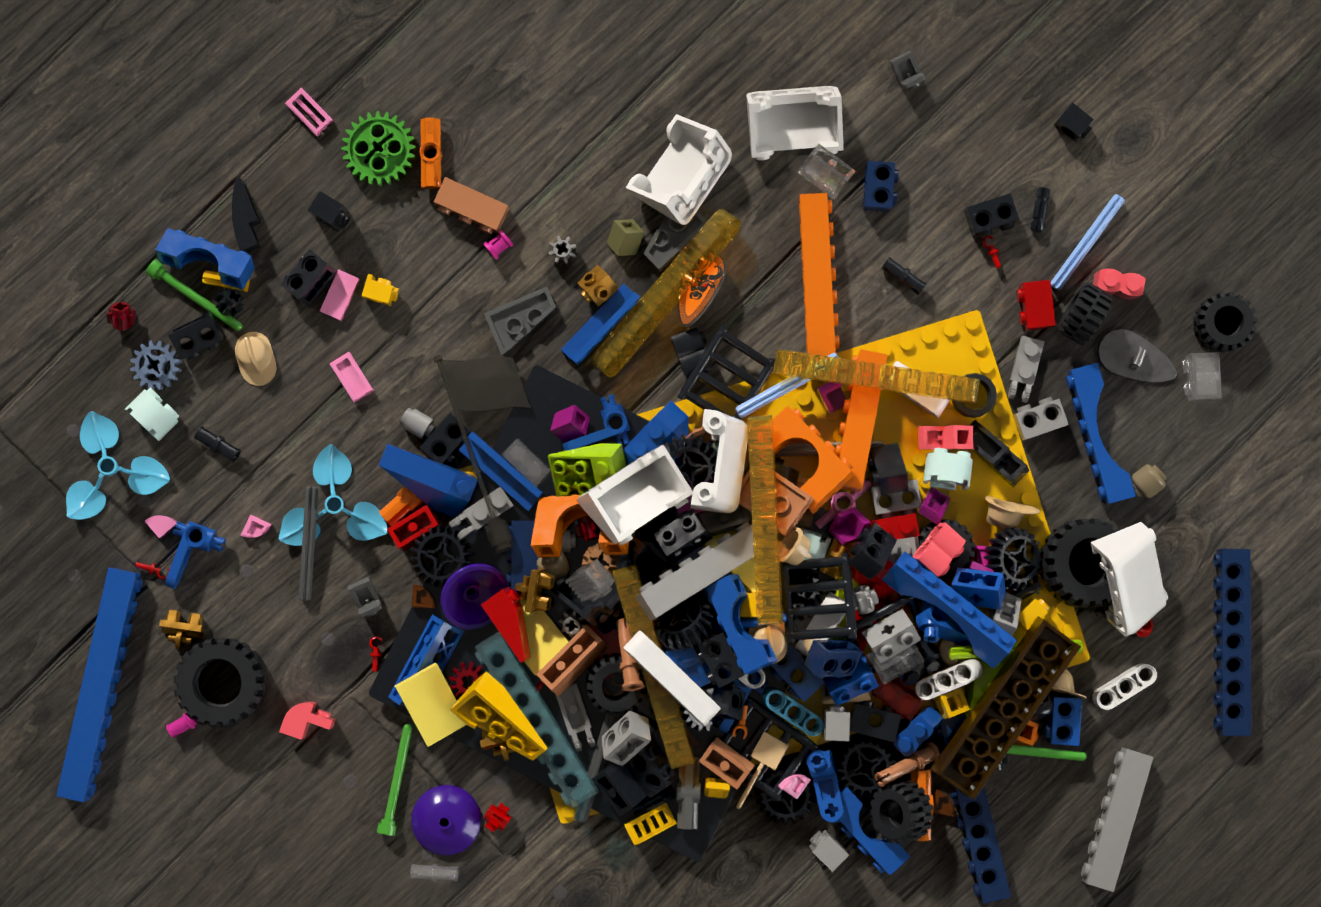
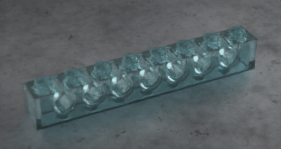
[475,632,599,808]

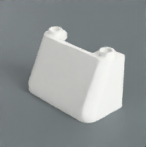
[746,86,844,160]
[626,114,732,225]
[690,409,749,514]
[576,445,693,546]
[1091,522,1168,637]

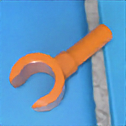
[733,705,748,739]

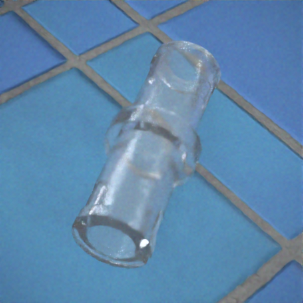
[410,863,459,882]

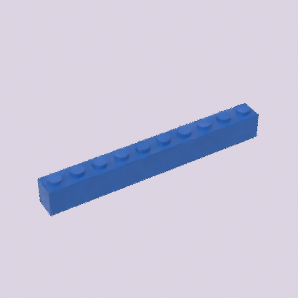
[56,568,143,802]

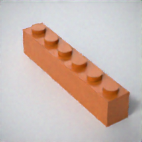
[835,349,887,493]

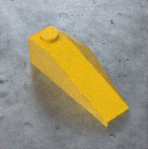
[450,671,547,761]

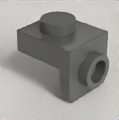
[889,50,926,89]
[348,577,382,618]

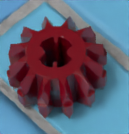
[449,661,484,698]

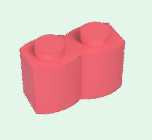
[1093,269,1146,300]
[913,523,966,577]

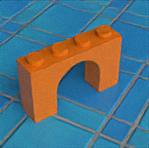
[747,406,854,514]
[531,495,629,558]

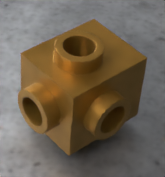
[577,264,619,307]

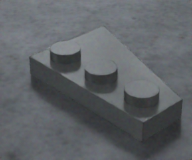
[644,211,710,271]
[484,287,557,356]

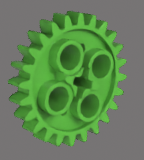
[341,111,417,186]

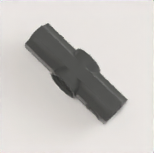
[676,756,701,829]

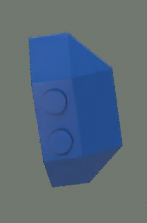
[623,401,689,466]

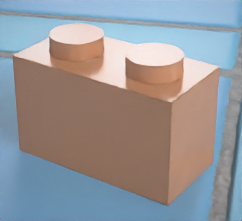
[699,738,755,789]

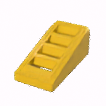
[704,777,730,798]
[624,802,677,846]

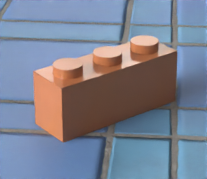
[434,177,509,234]
[536,624,609,697]

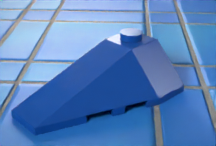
[379,444,478,518]

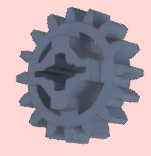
[130,340,182,391]

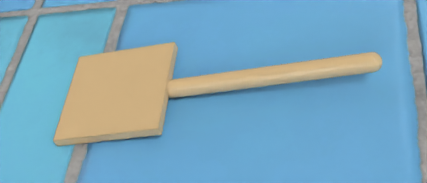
[736,732,789,809]

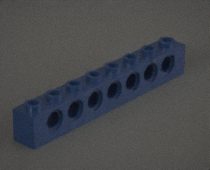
[676,546,825,701]
[1213,549,1251,736]
[935,712,1011,904]

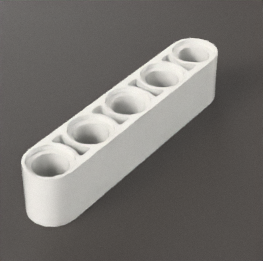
[623,630,721,726]

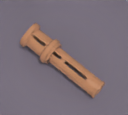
[616,618,644,691]
[875,742,940,787]

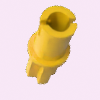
[202,270,250,292]

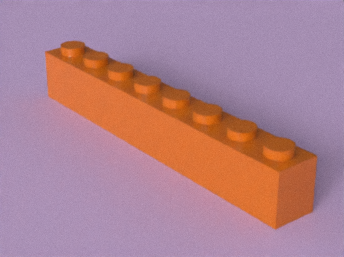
[799,193,841,380]

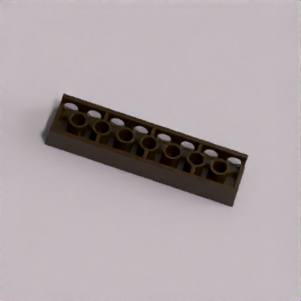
[930,616,1081,800]

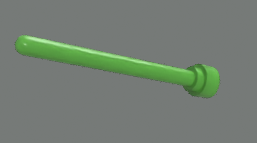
[145,259,243,331]
[377,723,412,836]
[1001,745,1087,761]

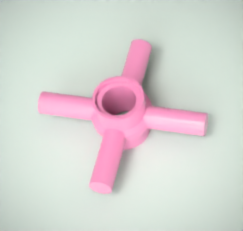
[814,479,873,530]

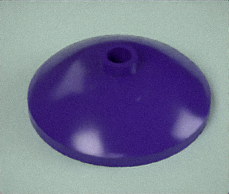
[440,564,508,629]
[411,785,481,855]

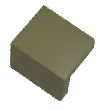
[607,219,644,256]

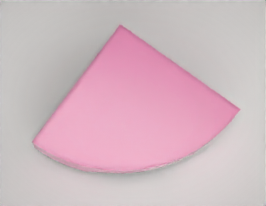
[145,515,177,539]
[240,515,272,538]
[778,774,810,799]

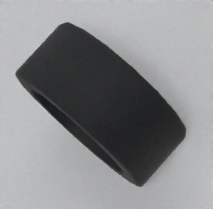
[951,373,997,418]

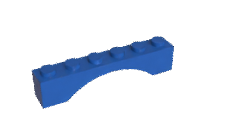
[1065,363,1136,504]
[882,551,1016,669]

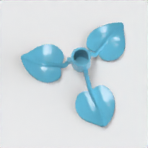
[66,411,170,520]
[279,444,387,546]

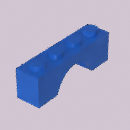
[155,228,255,290]
[705,574,778,675]
[826,787,910,875]

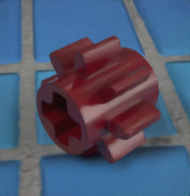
[106,302,136,331]
[574,516,600,541]

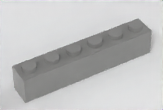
[635,521,772,622]
[1081,747,1154,892]

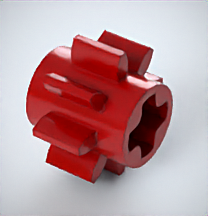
[482,802,511,833]

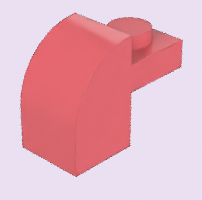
[918,425,973,451]
[279,702,336,740]

